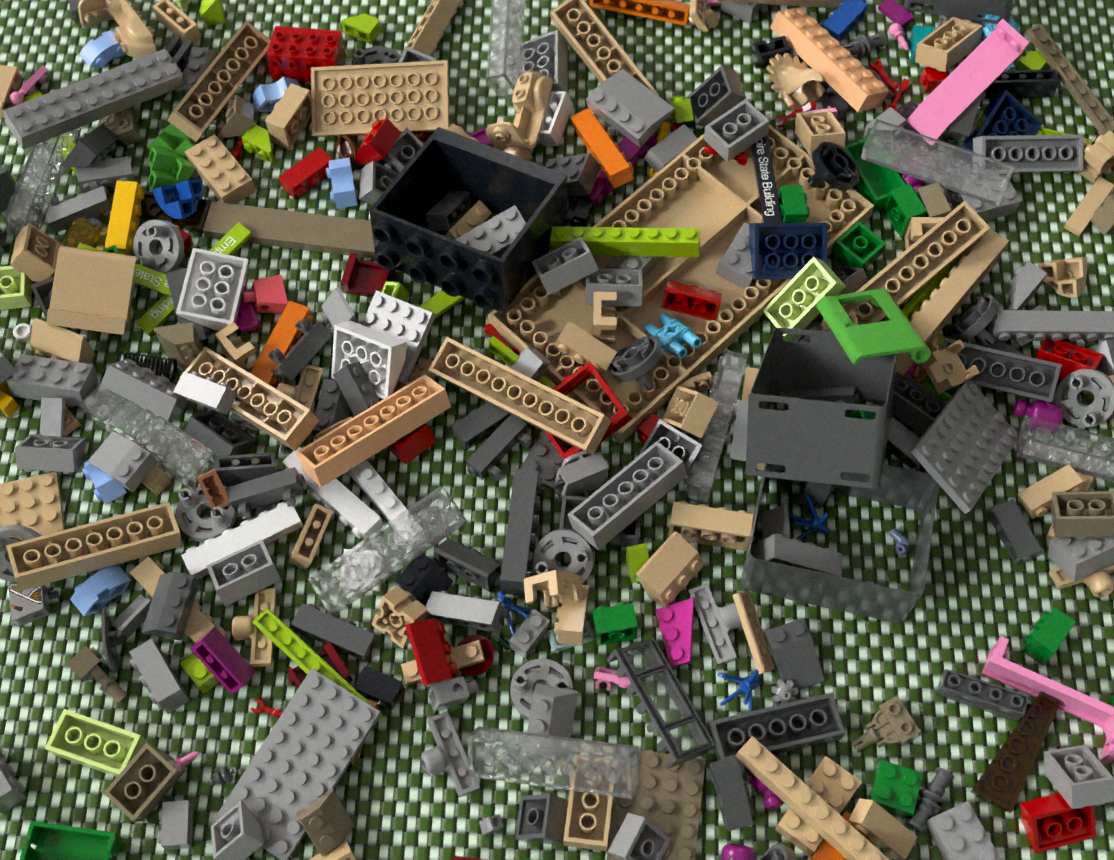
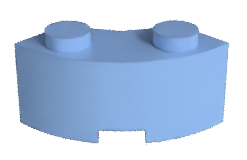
[79,30,126,68]
[252,77,299,112]
[326,157,357,209]
[82,459,127,504]
[70,564,131,616]

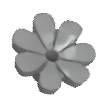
[771,679,799,704]

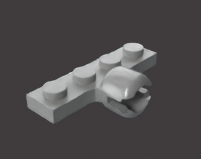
[689,583,742,666]
[421,711,480,798]

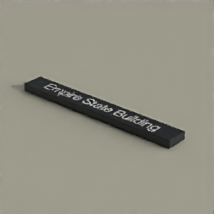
[751,111,782,223]

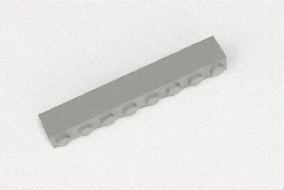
[989,310,1114,341]

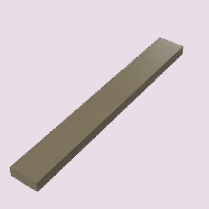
[1025,24,1114,135]

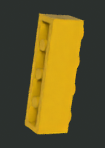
[104,181,145,255]

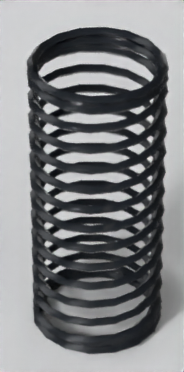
[115,351,177,382]

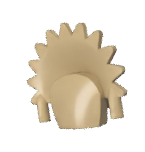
[766,53,826,108]

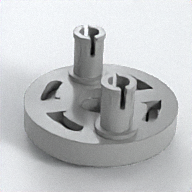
[133,220,184,274]
[1056,369,1114,427]
[176,485,237,542]
[0,525,40,582]
[533,529,594,584]
[510,659,573,719]

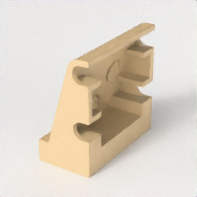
[46,245,138,335]

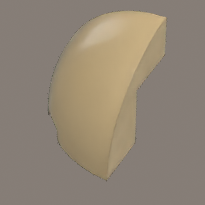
[1038,257,1087,298]

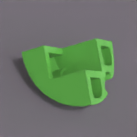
[147,123,197,157]
[148,145,195,192]

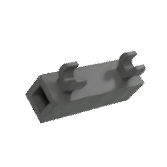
[45,180,113,232]
[268,318,332,384]
[784,386,860,415]
[466,414,532,481]
[229,467,305,520]

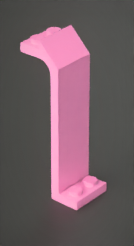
[906,19,1029,144]
[981,636,1114,765]

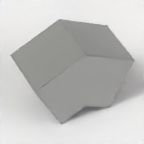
[479,815,504,837]

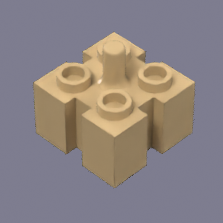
[1078,130,1114,184]
[372,586,429,649]

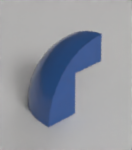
[152,178,203,219]

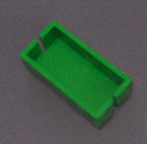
[844,135,905,213]
[20,821,122,860]

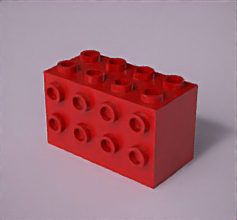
[267,26,346,83]

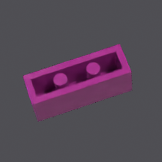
[190,627,256,695]

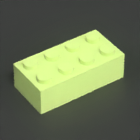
[762,257,846,339]
[0,266,32,310]
[45,709,147,777]

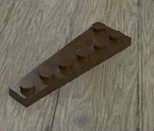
[108,186,211,233]
[971,691,1061,813]

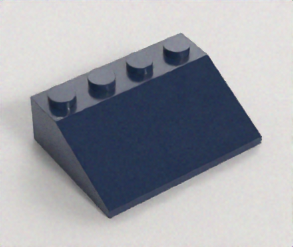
[963,90,1043,176]
[749,223,827,279]

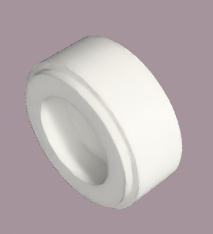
[13,323,32,342]

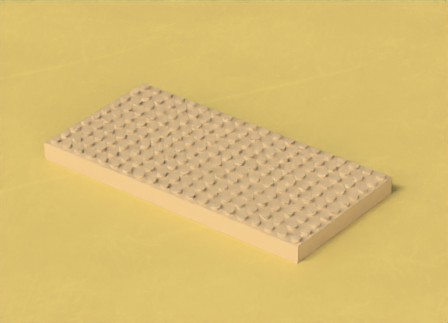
[488,125,874,444]

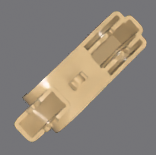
[78,0,156,59]
[486,71,553,160]

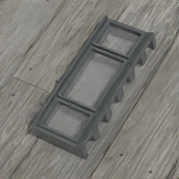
[607,637,715,769]

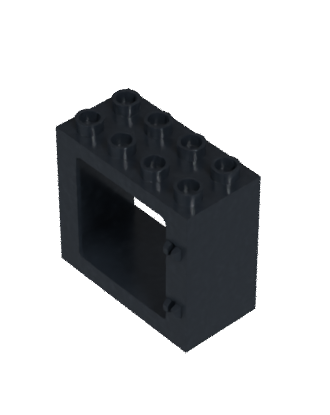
[369,127,567,314]

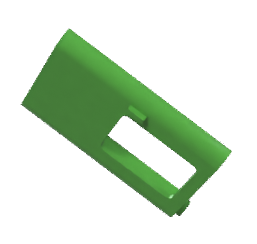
[816,289,931,365]

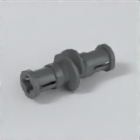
[840,31,887,57]
[906,767,955,833]

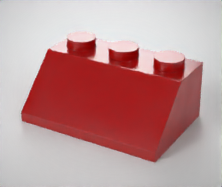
[661,280,722,321]
[1036,339,1104,381]
[405,618,458,687]
[1020,793,1096,854]

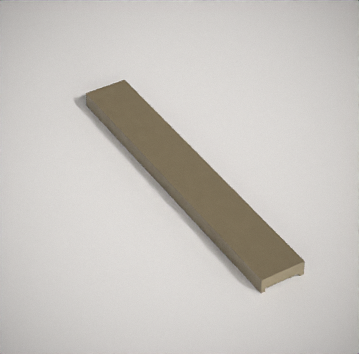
[203,201,448,259]

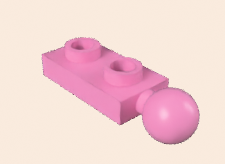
[9,65,48,105]

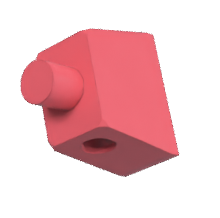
[242,275,288,314]

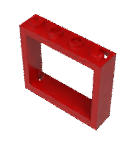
[545,361,633,460]

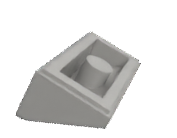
[40,397,65,437]

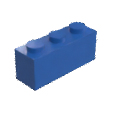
[821,0,868,43]

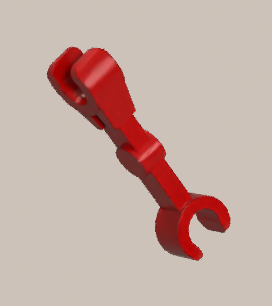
[870,59,899,94]
[885,78,910,112]
[774,100,817,128]
[231,135,244,163]
[704,143,748,166]
[485,323,520,356]
[250,699,282,718]

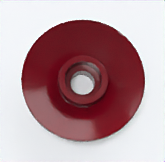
[456,635,494,676]

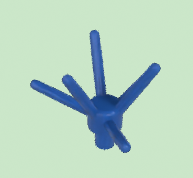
[788,494,830,540]
[497,591,532,636]
[717,670,761,712]

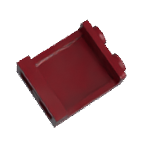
[340,253,396,298]
[287,642,353,688]

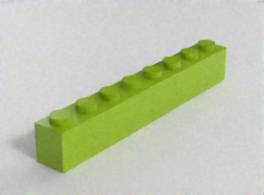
[550,226,701,257]

